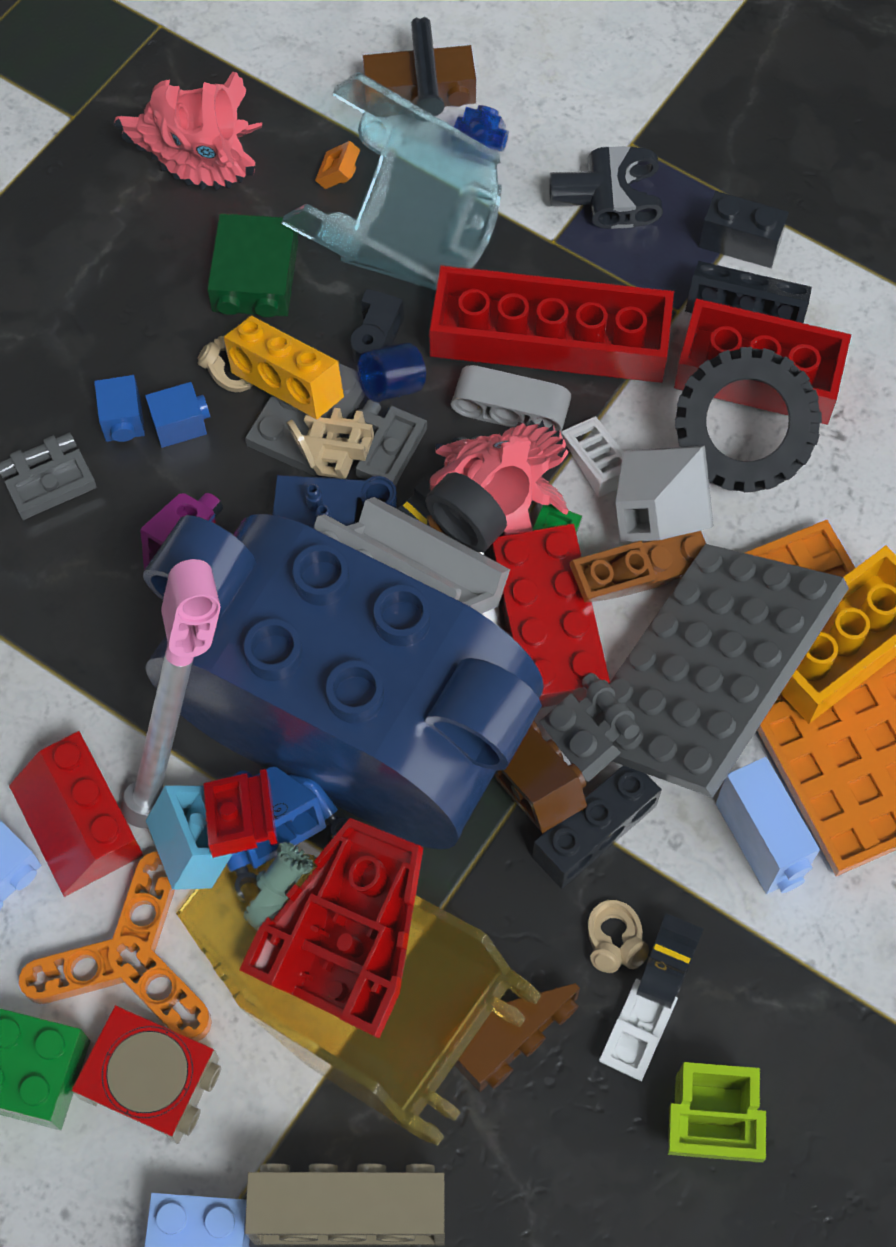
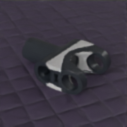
[549,146,663,229]

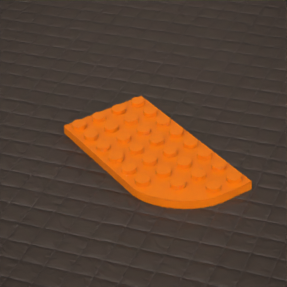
[680,520,896,876]

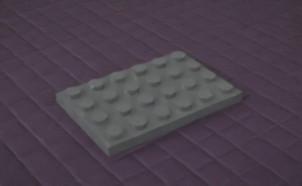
[594,544,849,798]

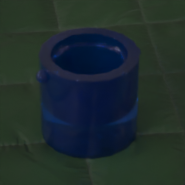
[358,343,426,402]

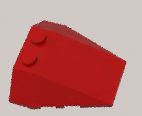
[239,818,423,1038]

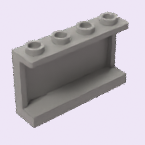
[314,497,510,614]

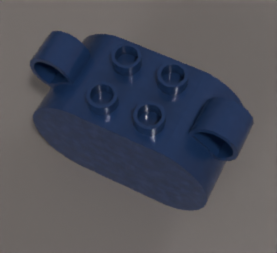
[143,514,544,849]

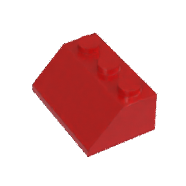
[9,731,144,897]

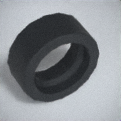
[425,472,507,552]

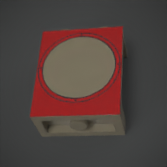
[71,1005,221,1144]

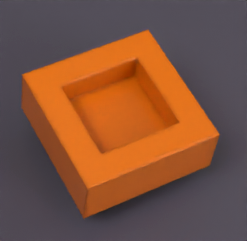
[315,141,360,189]

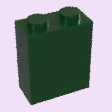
[208,213,298,317]

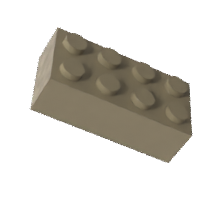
[245,1164,445,1245]

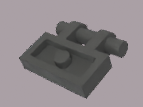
[331,400,427,485]
[0,432,97,520]
[539,673,639,782]

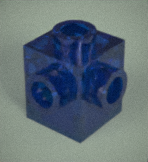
[452,105,509,169]

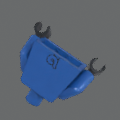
[227,767,349,903]

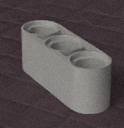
[451,365,571,432]

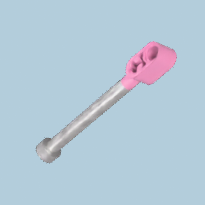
[121,559,220,828]

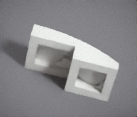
[599,979,678,1082]

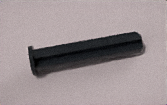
[411,17,445,118]

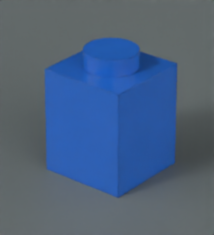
[94,375,145,442]
[145,382,210,448]

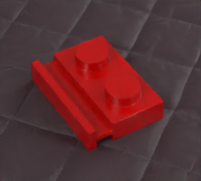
[203,769,278,858]

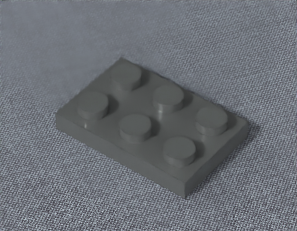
[245,363,371,477]

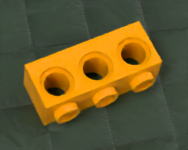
[224,316,344,419]

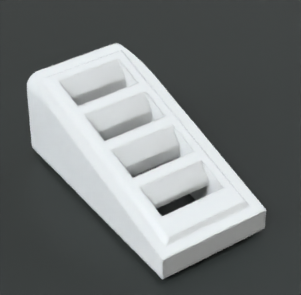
[561,416,624,498]

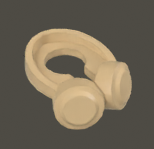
[198,336,253,392]
[588,900,649,973]

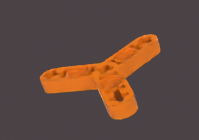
[19,852,212,1042]

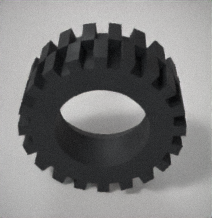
[675,347,822,493]

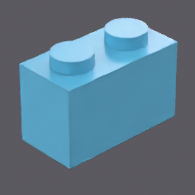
[146,786,232,890]

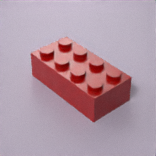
[674,298,852,425]
[490,524,610,708]

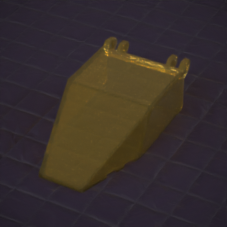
[176,854,541,1145]

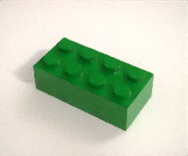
[0,1009,91,1131]

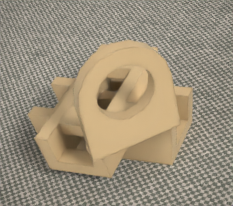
[286,407,374,479]

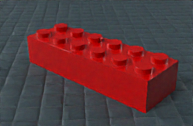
[430,265,674,383]

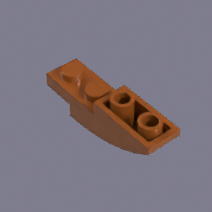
[569,531,706,602]

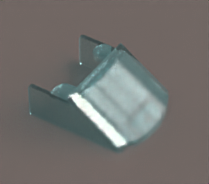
[281,72,502,290]

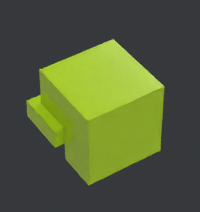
[668,1062,766,1162]

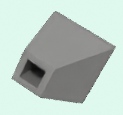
[615,445,714,542]

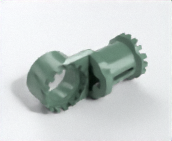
[244,842,313,932]

